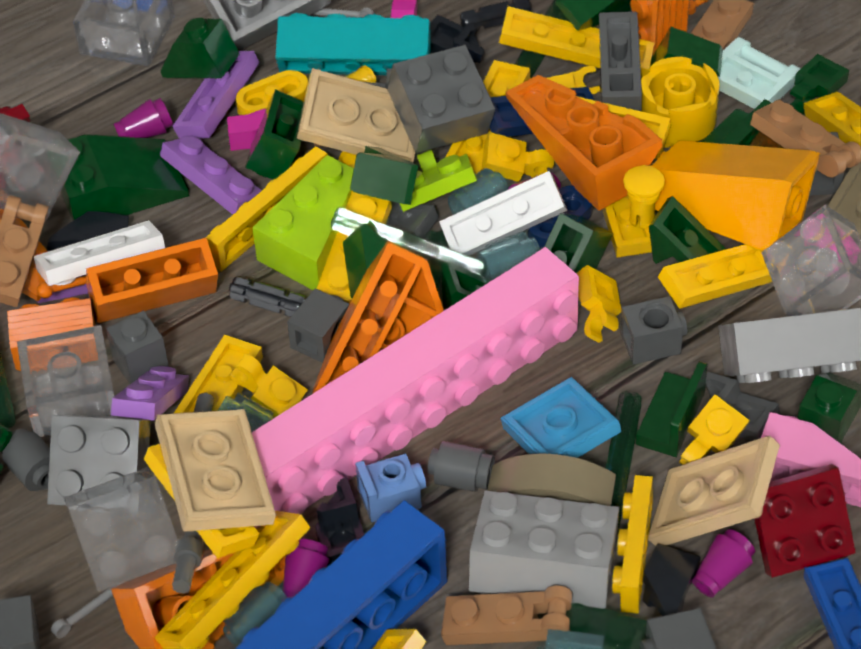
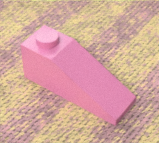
[761,412,861,507]

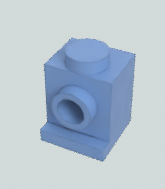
[355,454,426,523]

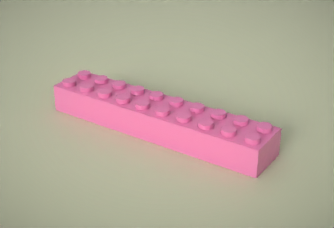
[252,247,579,530]

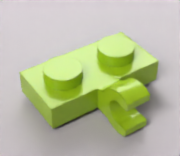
[399,149,477,212]

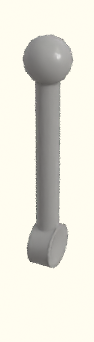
[308,8,374,18]
[51,575,130,638]

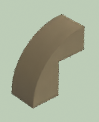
[487,453,616,506]

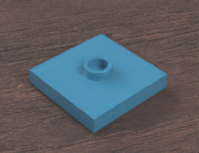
[501,377,621,458]

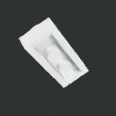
[439,171,568,261]
[34,220,165,286]

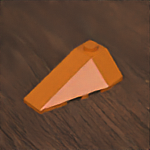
[506,75,663,211]
[111,549,286,649]

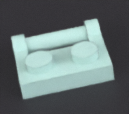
[718,37,801,109]

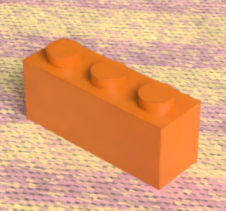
[86,238,218,324]

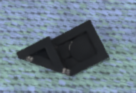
[430,14,484,63]
[46,211,129,251]
[315,478,365,567]
[642,544,701,616]

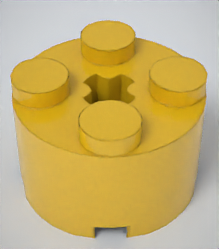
[641,57,720,148]

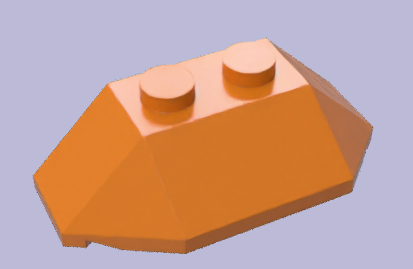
[312,240,444,393]

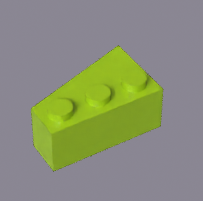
[252,155,354,290]

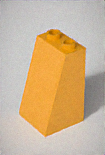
[651,140,820,254]

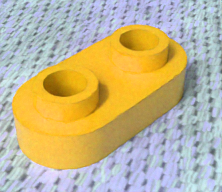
[236,70,308,115]

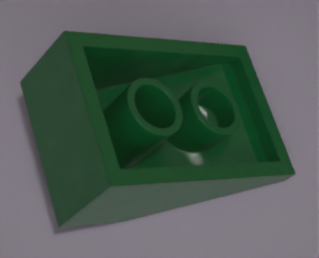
[48,134,189,221]

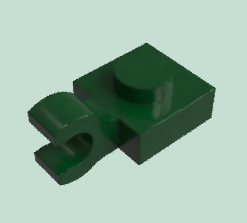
[790,54,849,115]

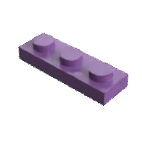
[172,51,260,138]
[160,136,262,215]
[111,366,189,421]

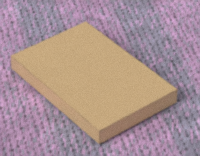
[296,68,415,163]
[155,409,276,532]
[648,436,780,546]

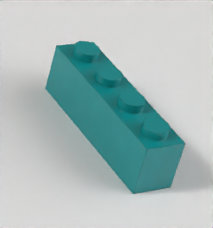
[275,13,431,75]

